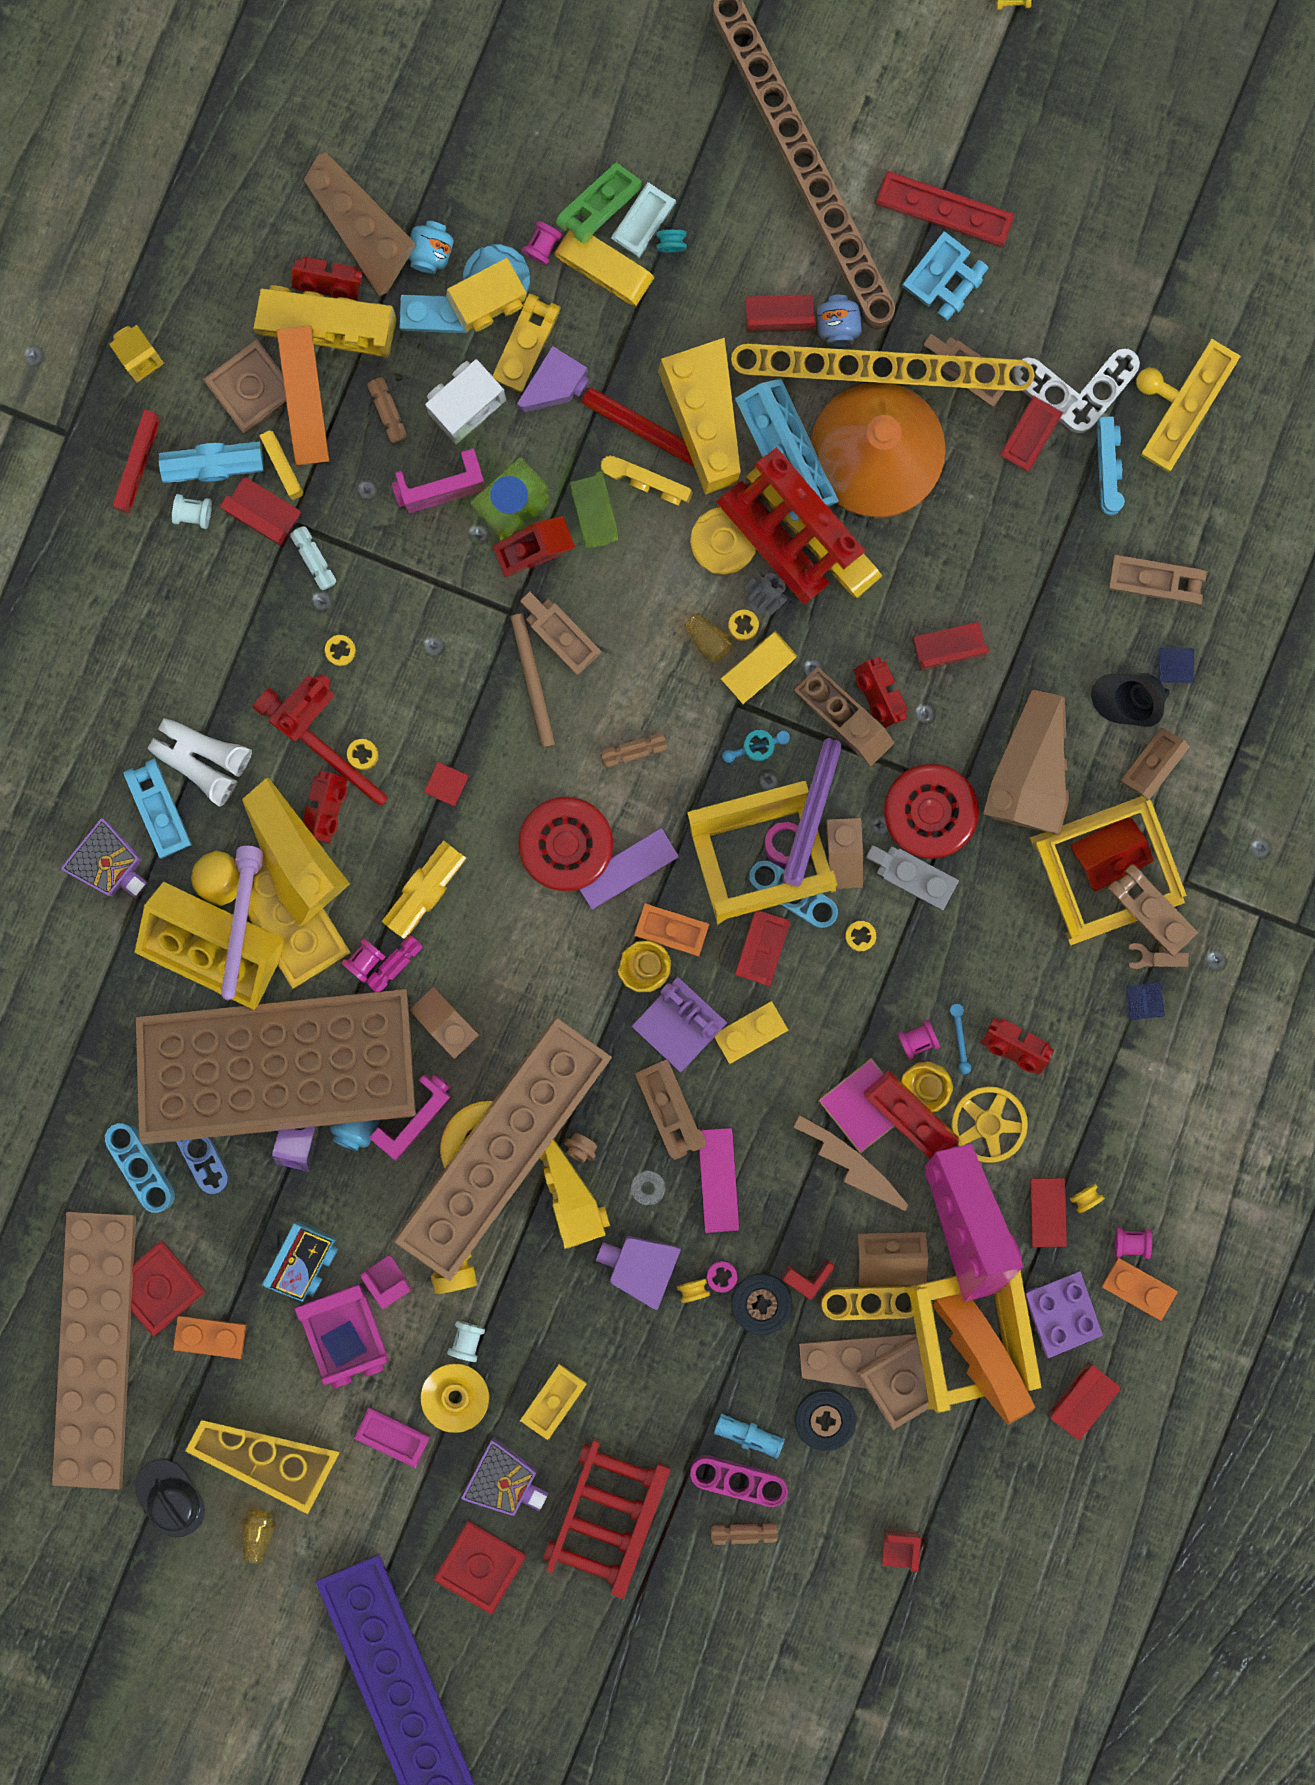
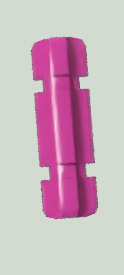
[366,935,422,992]

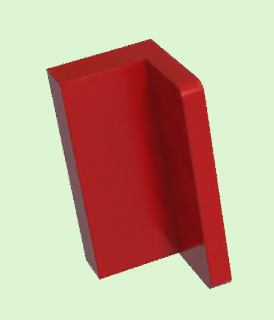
[745,294,815,333]
[220,477,301,547]
[913,622,989,671]
[1071,816,1154,892]
[781,1258,835,1300]
[1047,1362,1120,1440]

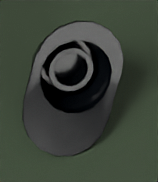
[1091,673,1170,727]
[135,1460,205,1537]

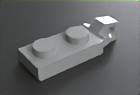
[865,845,959,911]

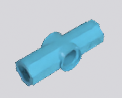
[159,441,264,483]

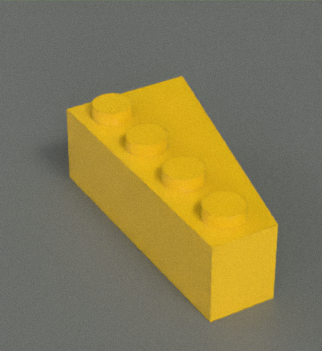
[254,285,397,358]
[658,338,741,495]
[185,1420,340,1514]

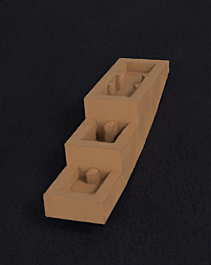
[792,1115,908,1211]

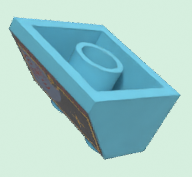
[262,1220,338,1301]

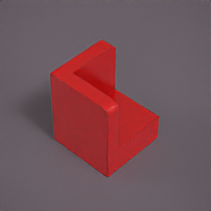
[881,1530,921,1572]

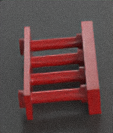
[716,447,866,605]
[543,1438,671,1599]

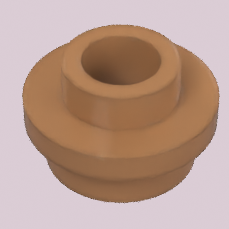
[564,1133,597,1163]

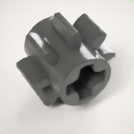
[744,572,788,614]

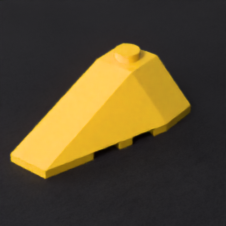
[242,778,350,927]
[540,1138,610,1249]

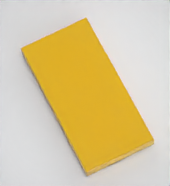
[247,858,351,989]

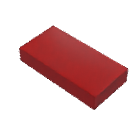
[1000,395,1063,472]
[1030,1178,1067,1247]

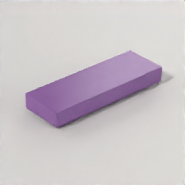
[580,828,679,910]

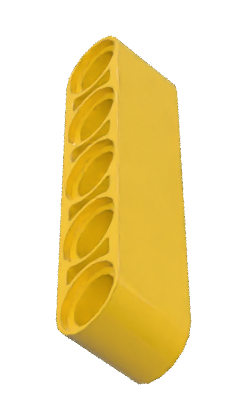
[745,467,882,599]

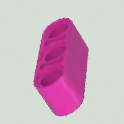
[690,1455,788,1507]

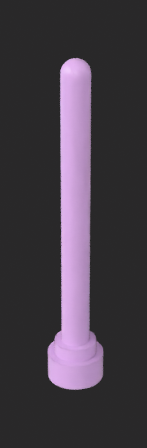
[221,846,264,1000]

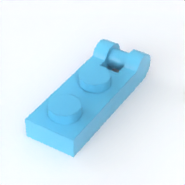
[1096,417,1125,516]
[123,758,192,859]

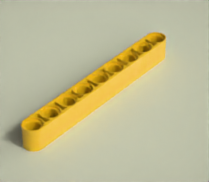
[731,344,1034,391]

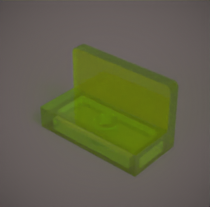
[570,471,619,549]

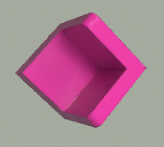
[360,1256,413,1310]

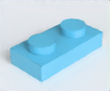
[400,295,468,333]

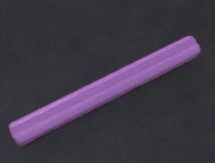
[783,738,842,887]

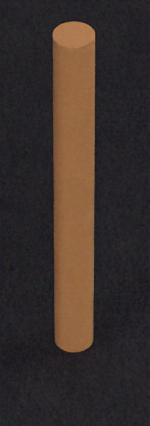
[510,613,555,748]

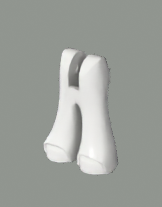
[147,718,252,807]

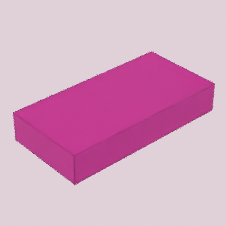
[354,1407,431,1468]

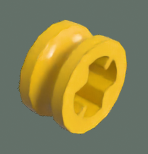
[728,610,759,641]
[325,635,356,666]
[347,739,378,770]
[845,921,876,951]
[1070,1184,1105,1214]
[677,1278,710,1303]

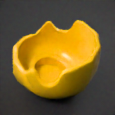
[191,850,240,906]
[618,940,671,992]
[901,1061,953,1112]

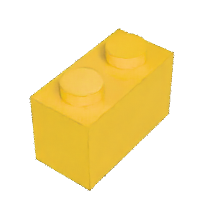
[446,258,527,332]

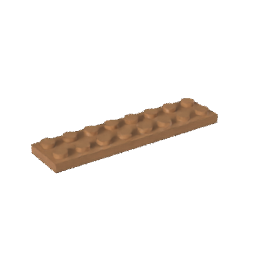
[393,1016,612,1281]
[52,1211,136,1490]

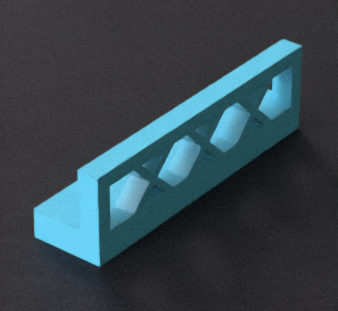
[735,379,839,521]

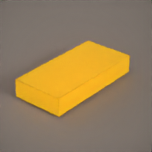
[259,430,303,501]

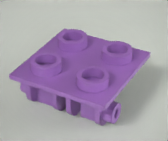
[632,977,727,1072]
[1024,1271,1103,1358]

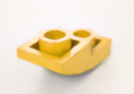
[721,631,797,704]

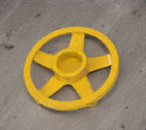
[951,1086,1028,1163]

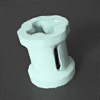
[172,494,212,529]
[447,1321,485,1362]

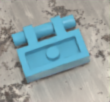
[902,231,989,321]

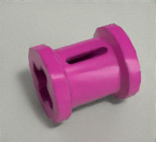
[521,221,563,266]
[341,938,386,983]
[897,1020,940,1060]
[1114,1227,1152,1259]

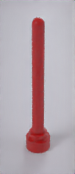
[252,687,387,805]

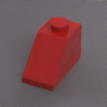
[493,516,575,577]

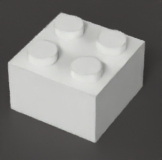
[425,359,506,445]

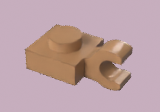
[1127,943,1189,969]

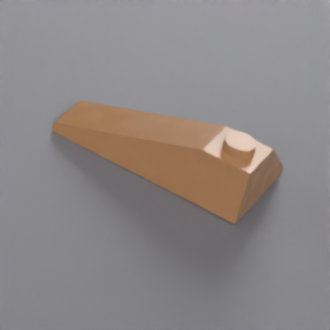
[983,690,1069,835]

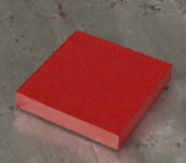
[131,1240,206,1337]
[433,1519,527,1615]

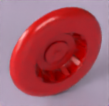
[884,764,979,859]
[518,797,613,891]

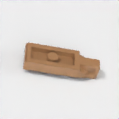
[923,334,1013,407]
[520,592,602,676]

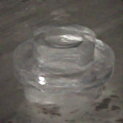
[631,1171,665,1205]

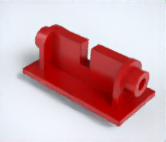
[292,256,363,301]
[853,656,908,729]
[268,674,335,742]
[302,770,347,844]
[980,1018,1054,1075]

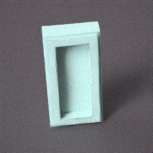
[611,182,676,259]

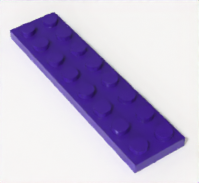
[316,1553,475,1785]

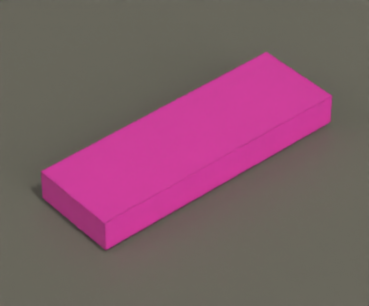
[699,1128,739,1233]

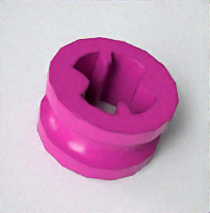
[707,1261,738,1293]

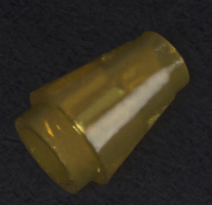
[684,613,733,663]
[242,1509,276,1563]

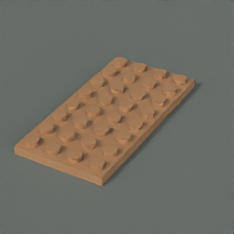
[136,989,416,1145]

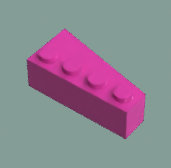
[924,1143,1024,1302]

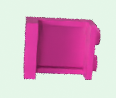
[391,448,487,514]
[370,1074,453,1161]
[295,1283,390,1389]

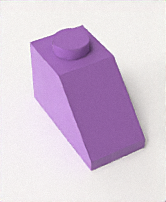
[517,346,590,413]

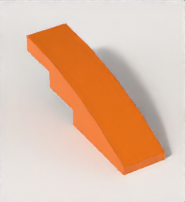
[277,326,329,465]
[932,1294,1035,1425]

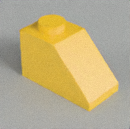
[109,325,164,382]

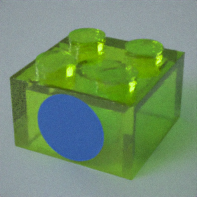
[470,457,550,541]

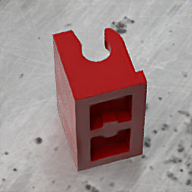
[735,911,791,986]

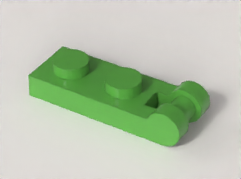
[556,163,642,244]

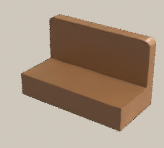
[858,1232,928,1286]

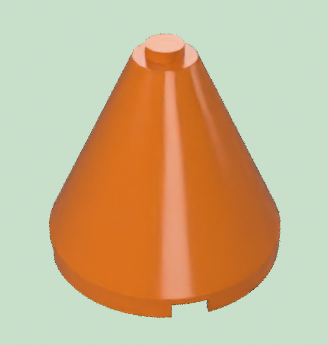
[811,382,945,518]

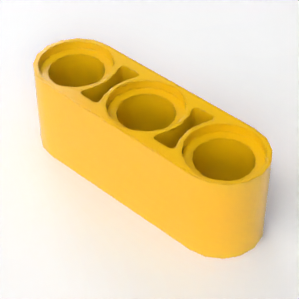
[554,230,654,306]
[820,1286,913,1320]

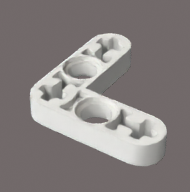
[1012,349,1140,433]

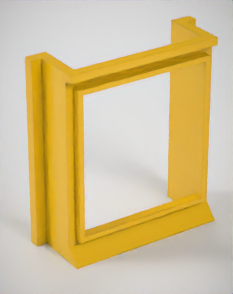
[687,780,837,925]
[1030,796,1187,946]
[904,1270,1042,1413]

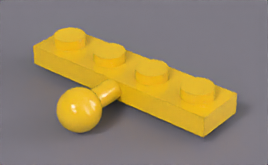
[1136,339,1241,473]

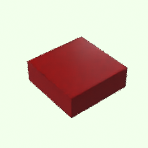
[424,762,469,807]

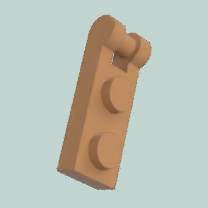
[1108,555,1207,606]
[1107,864,1198,956]
[635,1059,706,1160]

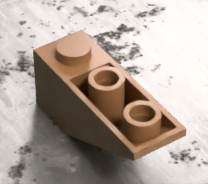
[794,667,895,767]

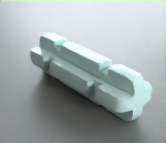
[290,526,336,590]

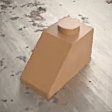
[825,818,863,889]
[409,986,481,1059]

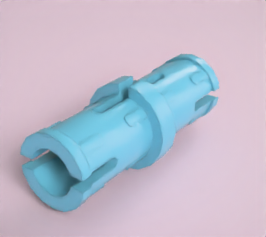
[713,1413,785,1459]

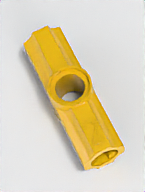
[381,840,467,939]

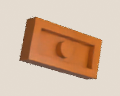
[634,903,709,956]
[1101,1257,1178,1321]
[173,1315,247,1359]

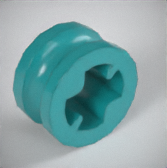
[657,229,687,252]
[744,730,774,761]

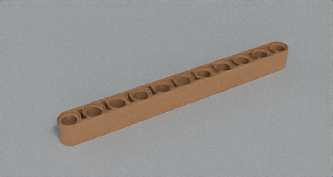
[713,0,895,329]

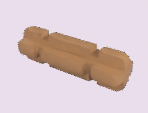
[367,377,407,443]
[601,733,667,768]
[711,1523,778,1545]

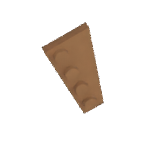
[304,153,416,296]
[799,1333,917,1389]

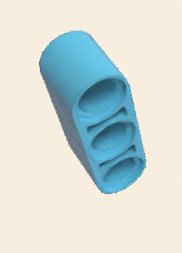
[749,861,838,928]
[105,1123,175,1213]

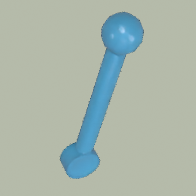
[722,731,790,763]
[950,1004,971,1075]

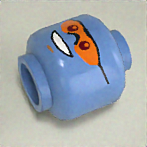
[817,295,862,348]

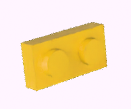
[714,1001,789,1064]
[520,1363,587,1440]

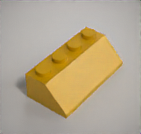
[135,882,284,1010]

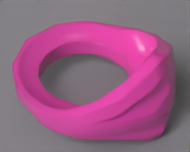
[764,822,798,870]

